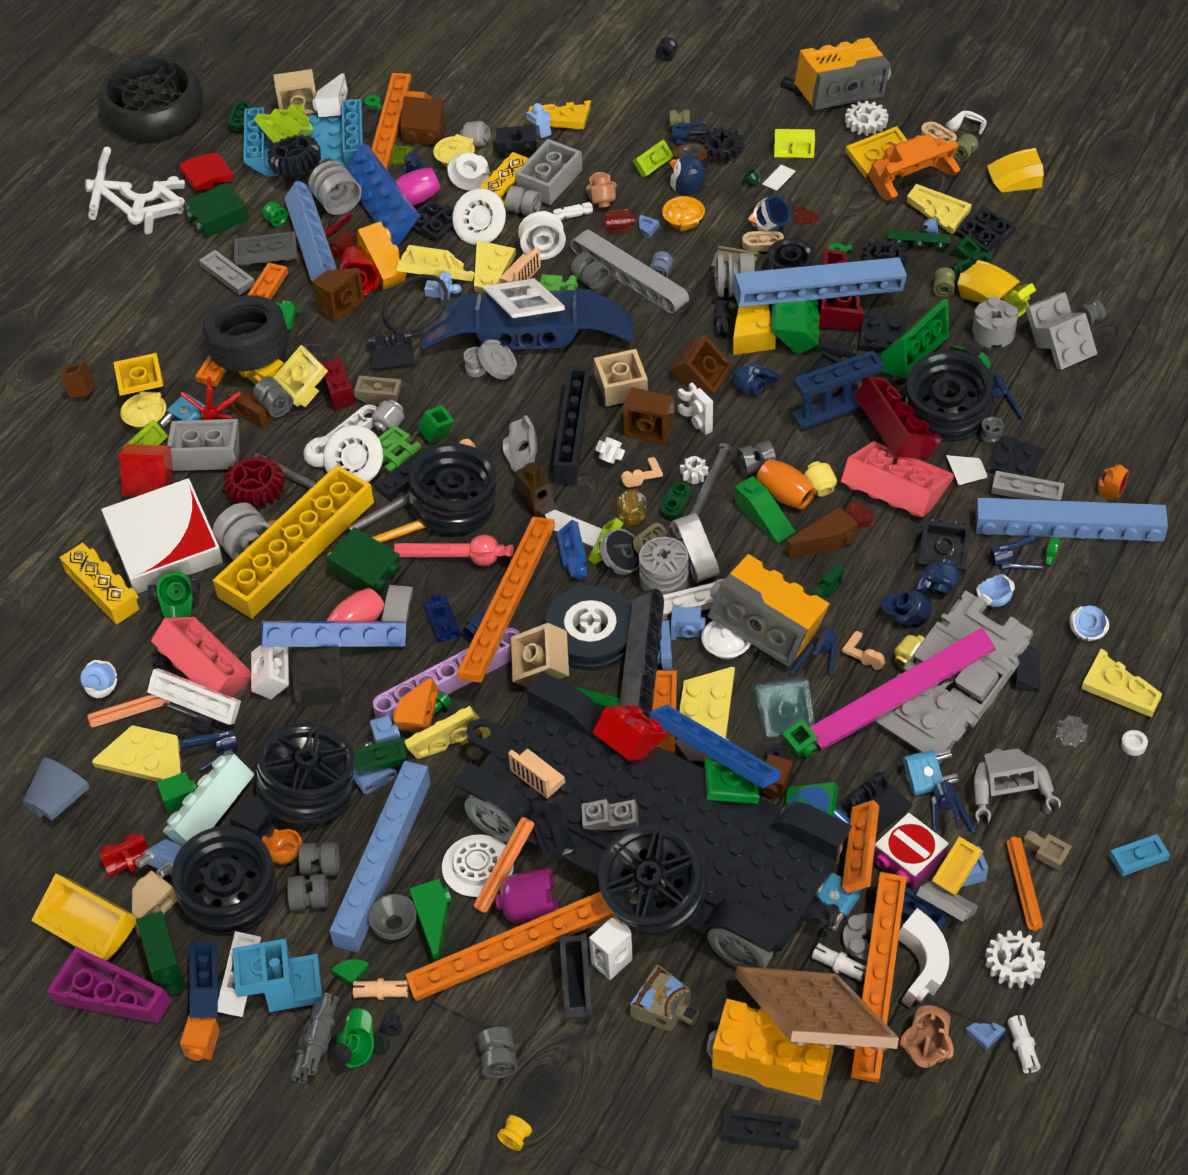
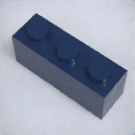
[189,942,218,1018]

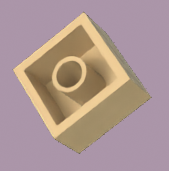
[274,69,318,116]
[594,349,648,406]
[511,623,569,688]

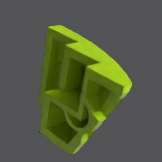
[254,104,314,143]

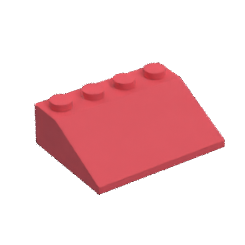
[841,441,955,517]

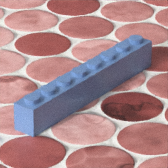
[732,257,907,307]
[975,498,1168,541]
[330,761,431,953]

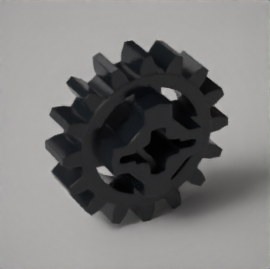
[700,127,743,162]
[861,238,907,268]

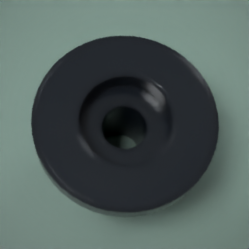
[767,744,787,759]
[380,1013,402,1036]

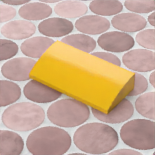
[31,873,139,961]

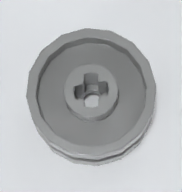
[212,503,270,560]

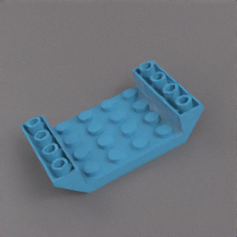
[243,99,363,177]

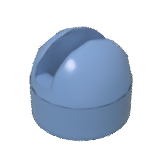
[923,218,938,234]

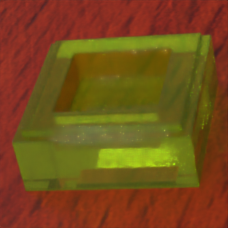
[390,146,414,165]

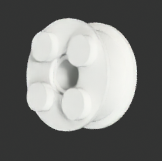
[518,211,566,260]

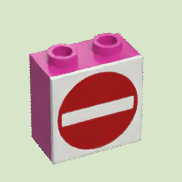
[873,813,949,890]

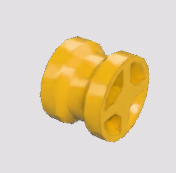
[497,1115,532,1151]

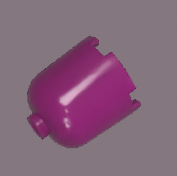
[496,868,559,924]

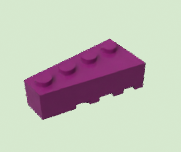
[46,946,172,1024]

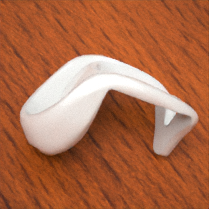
[946,111,987,135]

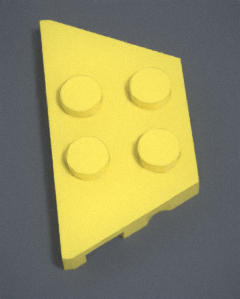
[396,245,475,282]
[679,667,735,738]
[92,725,182,782]

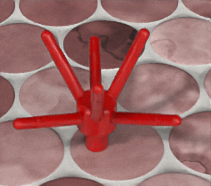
[180,377,241,420]

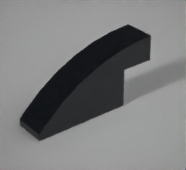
[559,929,592,1019]

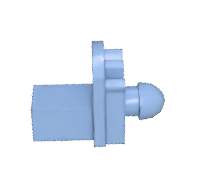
[526,103,551,139]
[424,271,461,300]

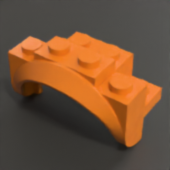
[868,133,961,201]

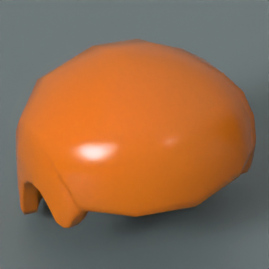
[262,829,303,865]

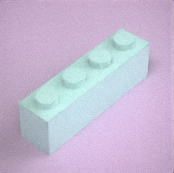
[163,754,255,846]

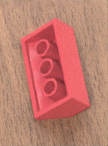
[151,617,251,697]

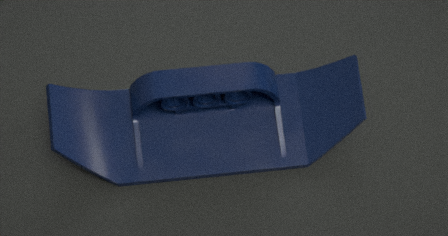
[421,289,633,350]

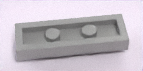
[199,250,255,295]
[991,471,1064,501]

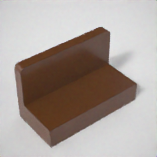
[228,390,276,429]

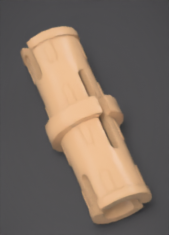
[353,978,409,1000]

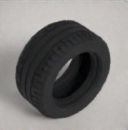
[202,295,289,372]

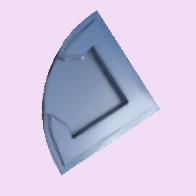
[639,215,659,239]
[965,1023,1005,1050]

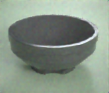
[369,894,417,940]

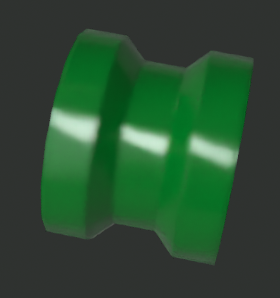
[262,201,288,227]

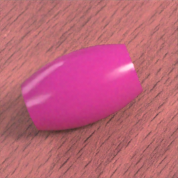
[395,168,441,206]

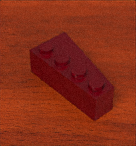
[819,249,864,332]
[855,376,942,459]

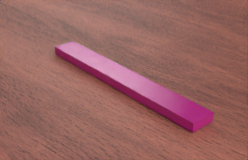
[810,627,996,750]

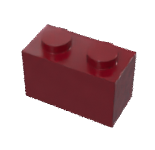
[321,358,355,411]

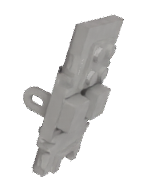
[873,591,1034,764]

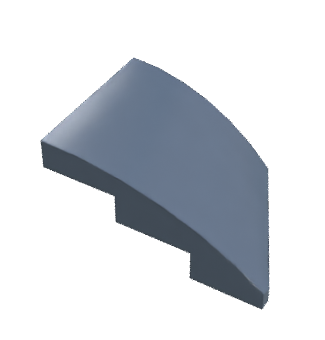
[22,757,90,821]

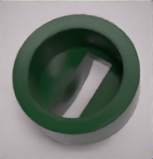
[743,168,761,186]

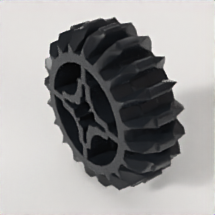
[267,134,321,177]

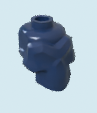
[733,361,780,395]
[914,559,960,596]
[880,591,932,626]

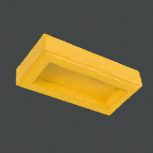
[932,836,983,896]

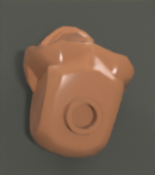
[900,1005,954,1068]

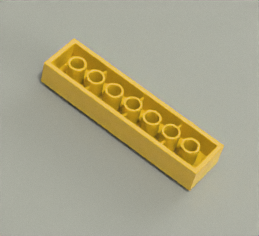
[213,465,374,619]

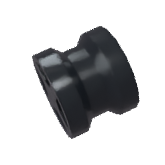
[656,37,678,62]

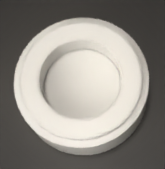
[1121,730,1148,756]

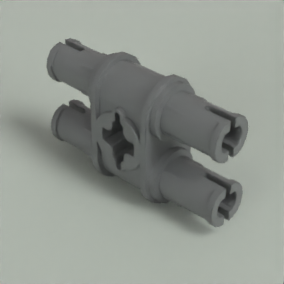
[290,993,339,1084]

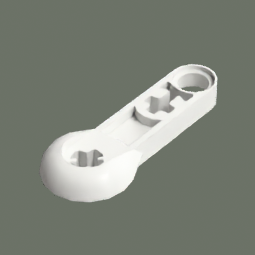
[303,405,377,467]

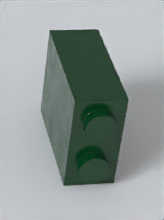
[184,183,249,239]
[326,527,401,593]
[136,911,187,996]

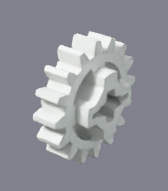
[845,101,888,136]
[985,930,1045,988]

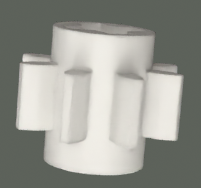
[595,437,625,464]
[680,456,708,484]

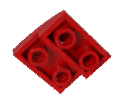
[179,153,234,191]

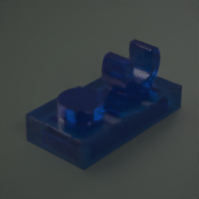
[424,593,461,642]

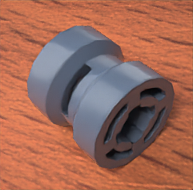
[649,251,673,278]

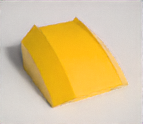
[987,148,1044,192]
[957,260,1021,303]

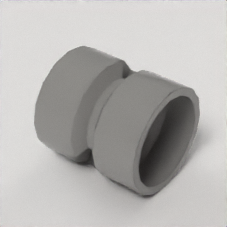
[505,186,542,216]

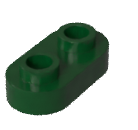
[228,101,252,132]
[661,482,692,521]

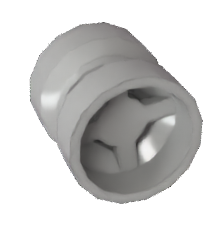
[464,347,486,377]

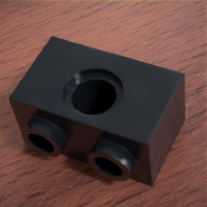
[496,125,537,159]

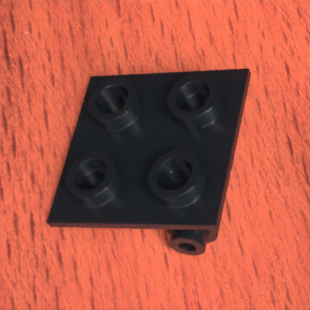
[368,328,415,370]
[840,771,913,834]

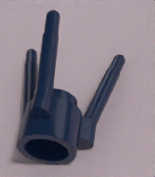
[672,121,713,145]
[402,152,425,175]
[992,374,1024,420]
[990,535,1044,570]
[790,627,838,676]
[180,729,238,772]
[930,782,975,833]

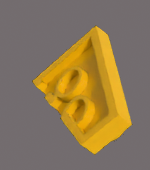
[526,100,591,129]
[845,126,907,179]

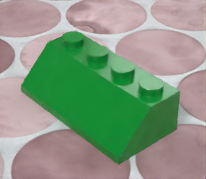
[771,299,820,355]
[881,299,949,378]

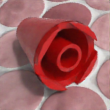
[339,246,380,296]

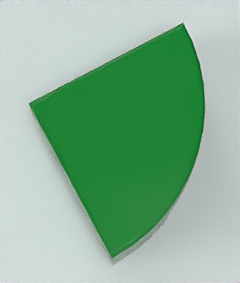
[332,959,370,987]

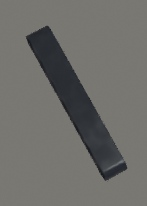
[619,588,664,718]

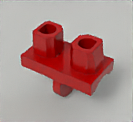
[99,833,149,877]

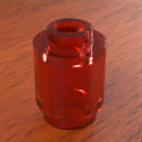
[605,209,635,232]
[329,230,357,259]

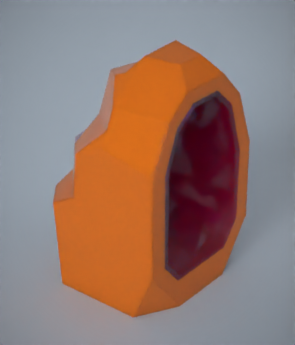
[1098,465,1129,501]

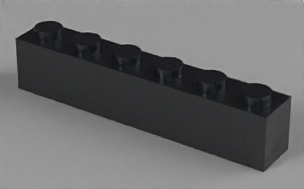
[553,367,591,484]

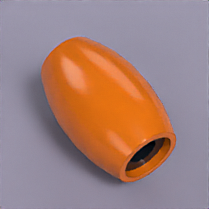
[757,459,815,509]

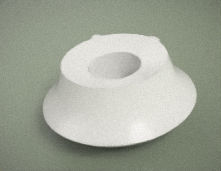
[448,153,491,190]
[701,620,751,659]

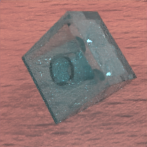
[754,677,815,738]

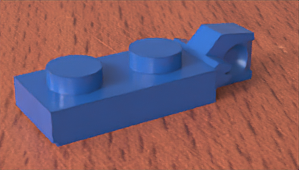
[556,520,587,581]

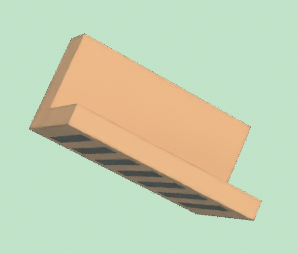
[500,247,541,291]
[508,749,565,799]

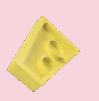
[907,184,972,235]
[474,240,516,293]
[1082,648,1162,717]
[404,706,490,759]

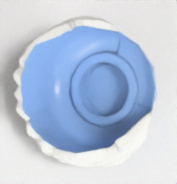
[976,574,1015,607]
[1069,605,1109,641]
[80,660,117,698]

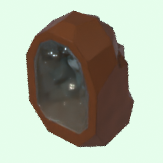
[673,143,707,162]

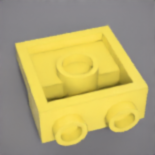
[273,345,328,407]

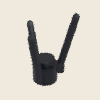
[163,701,216,738]

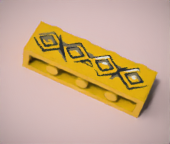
[472,152,529,208]
[60,543,139,625]

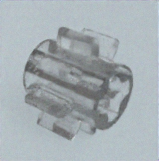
[1056,715,1088,747]

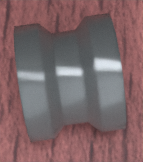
[1078,300,1106,325]
[980,417,1004,445]

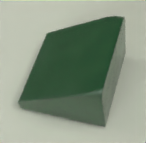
[950,235,981,260]

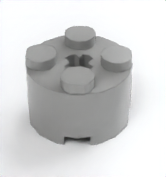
[972,297,1018,348]

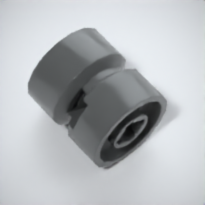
[570,252,610,290]
[253,377,293,417]
[737,440,776,476]
[299,842,340,877]
[288,874,329,911]
[478,1027,518,1079]

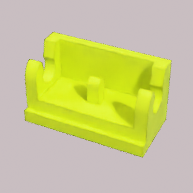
[774,129,815,158]

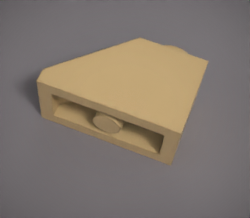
[132,871,178,936]

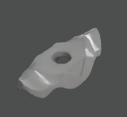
[503,415,537,472]

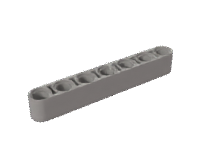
[570,230,689,314]

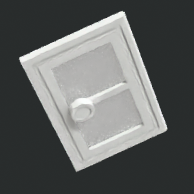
[483,278,565,318]

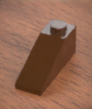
[786,507,858,558]

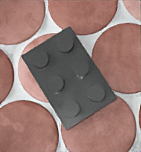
[234,231,297,266]

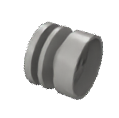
[308,161,362,215]
[715,253,755,297]
[639,537,689,595]

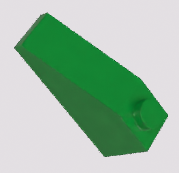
[735,476,796,546]
[409,879,452,962]

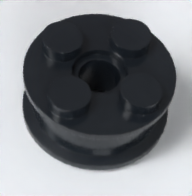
[768,238,814,270]

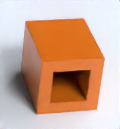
[180,1014,220,1061]

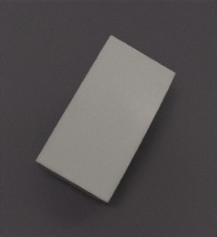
[382,585,413,624]
[582,799,639,830]

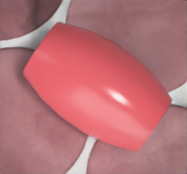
[327,588,385,621]

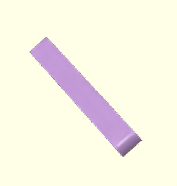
[373,628,520,724]

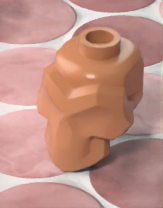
[585,172,617,208]

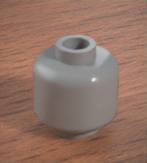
[460,121,491,147]
[372,399,405,433]

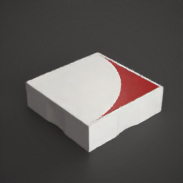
[101,478,223,594]

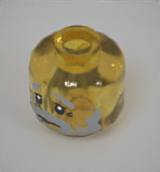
[617,489,647,525]

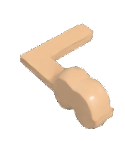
[621,457,663,488]
[842,631,886,670]

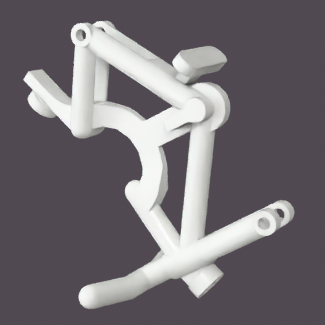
[85,146,185,234]

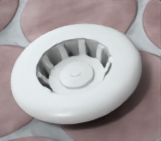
[452,188,506,245]
[323,425,383,482]
[442,835,514,897]

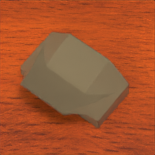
[354,376,402,405]

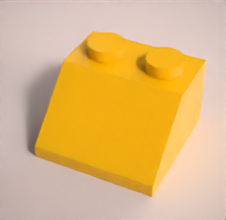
[113,353,164,396]

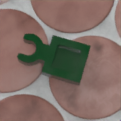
[812,564,844,600]

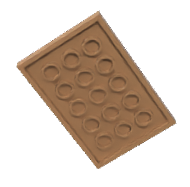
[735,966,899,1051]

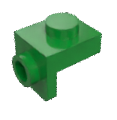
[275,300,300,331]

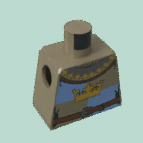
[630,965,699,1031]

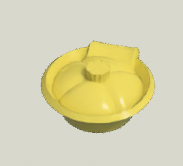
[433,134,475,167]
[120,391,166,430]

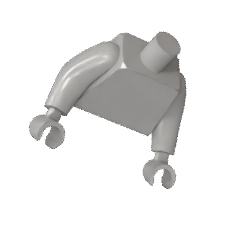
[974,749,1061,825]

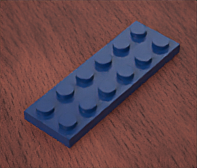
[346,143,420,247]

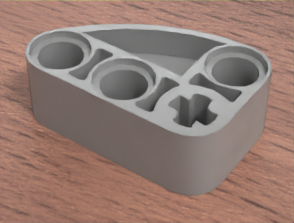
[668,513,719,583]

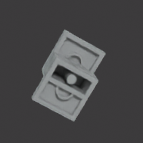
[1025,292,1097,369]

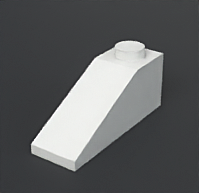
[313,74,348,117]
[218,931,261,1017]

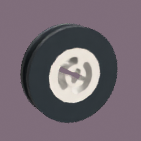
[545,586,632,670]

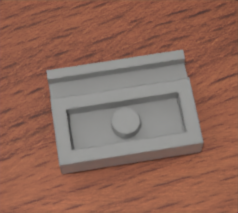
[917,881,978,921]

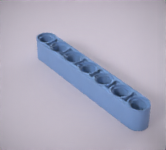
[285,181,337,281]

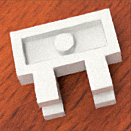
[678,382,713,435]

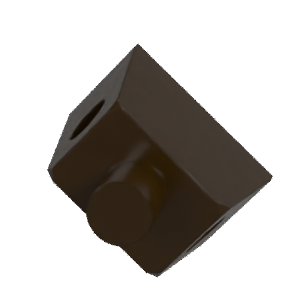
[514,462,555,517]

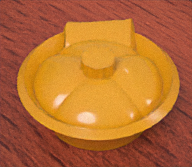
[662,196,705,231]

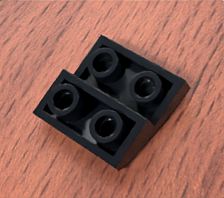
[410,198,454,241]
[955,206,1016,252]

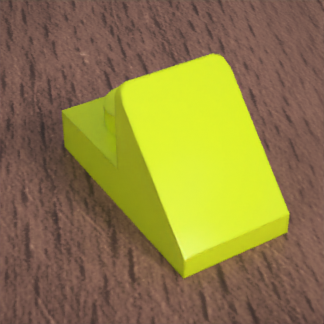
[1000,283,1036,318]

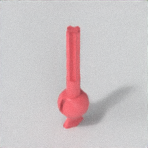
[394,534,514,567]

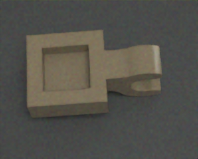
[1023,830,1072,870]

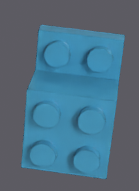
[232,939,323,1012]

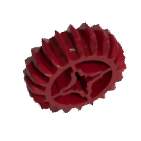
[223,455,285,509]

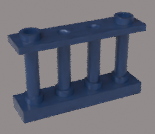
[792,351,884,430]

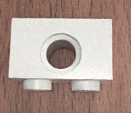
[251,645,289,699]
[589,917,632,980]

